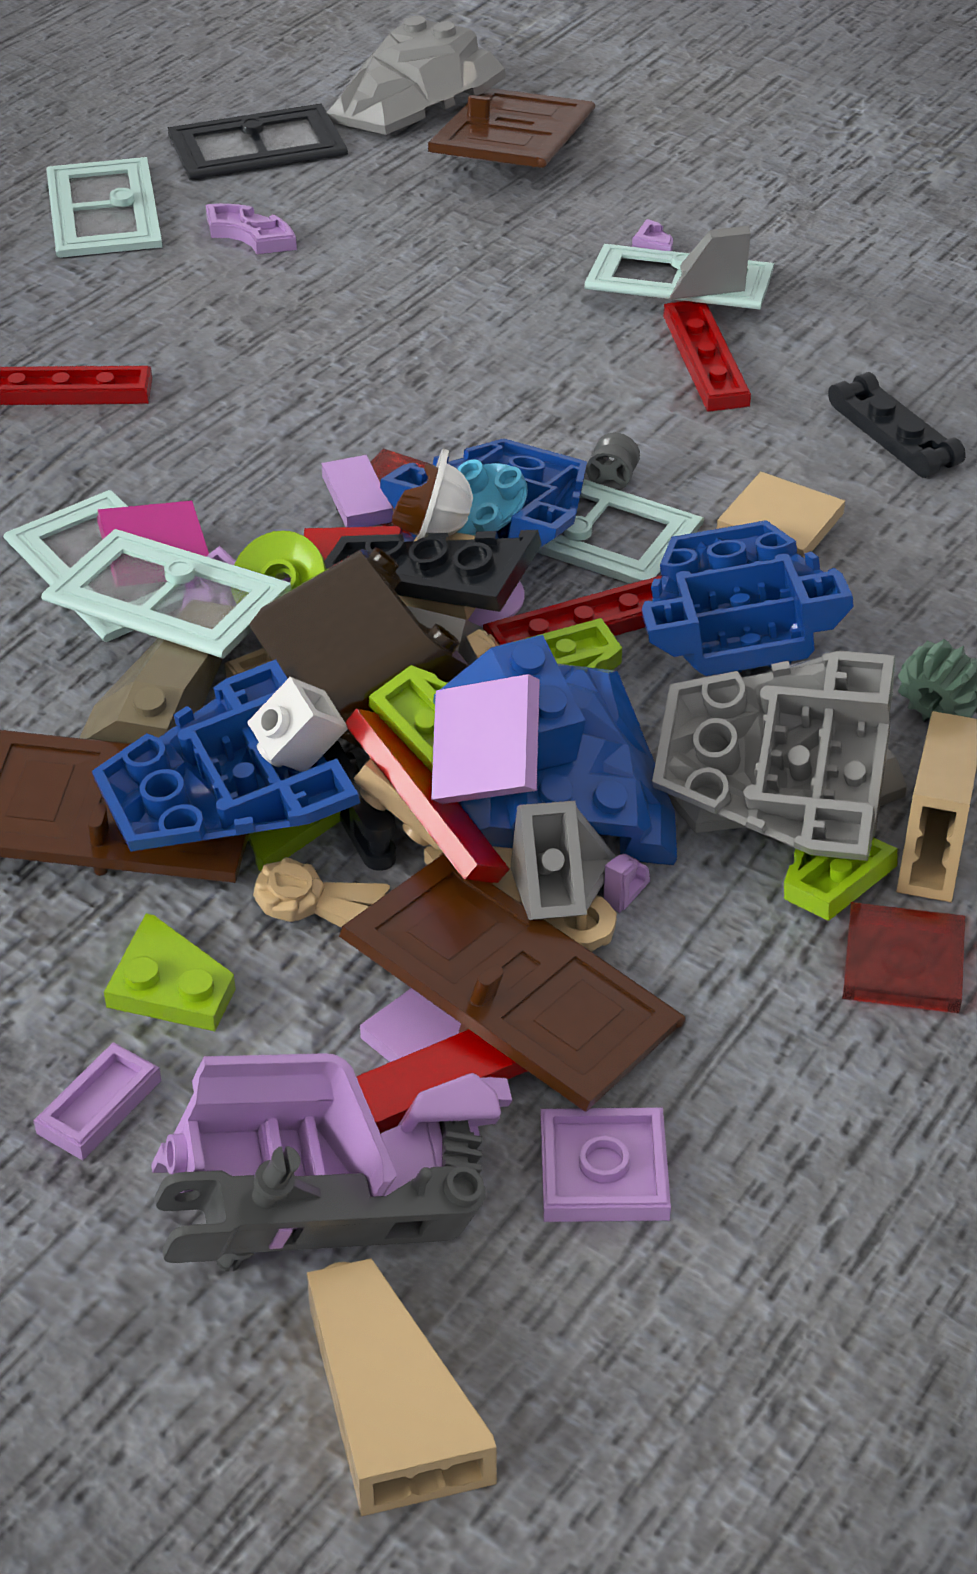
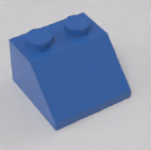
[433,635,586,771]

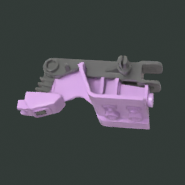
[151,1053,512,1271]

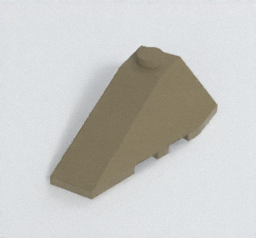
[79,602,233,744]

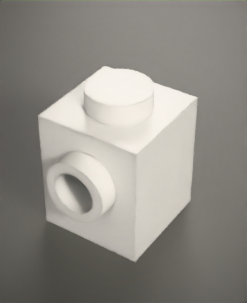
[247,677,348,772]

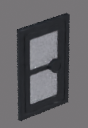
[168,103,348,180]

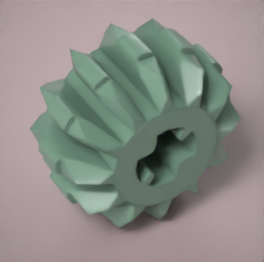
[898,639,977,722]

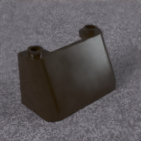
[249,547,469,750]

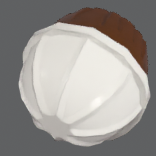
[392,449,473,540]

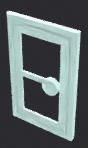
[584,244,774,310]
[537,479,704,584]

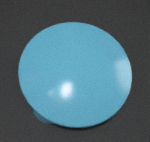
[457,459,528,536]

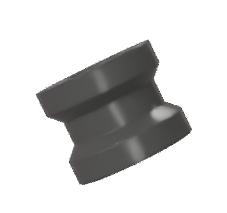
[586,432,640,490]

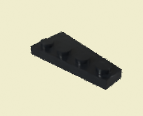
[324,530,542,612]

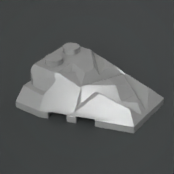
[327,16,506,135]
[652,651,895,861]

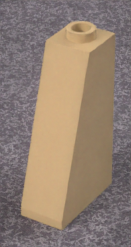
[896,711,977,903]
[307,1258,497,1517]

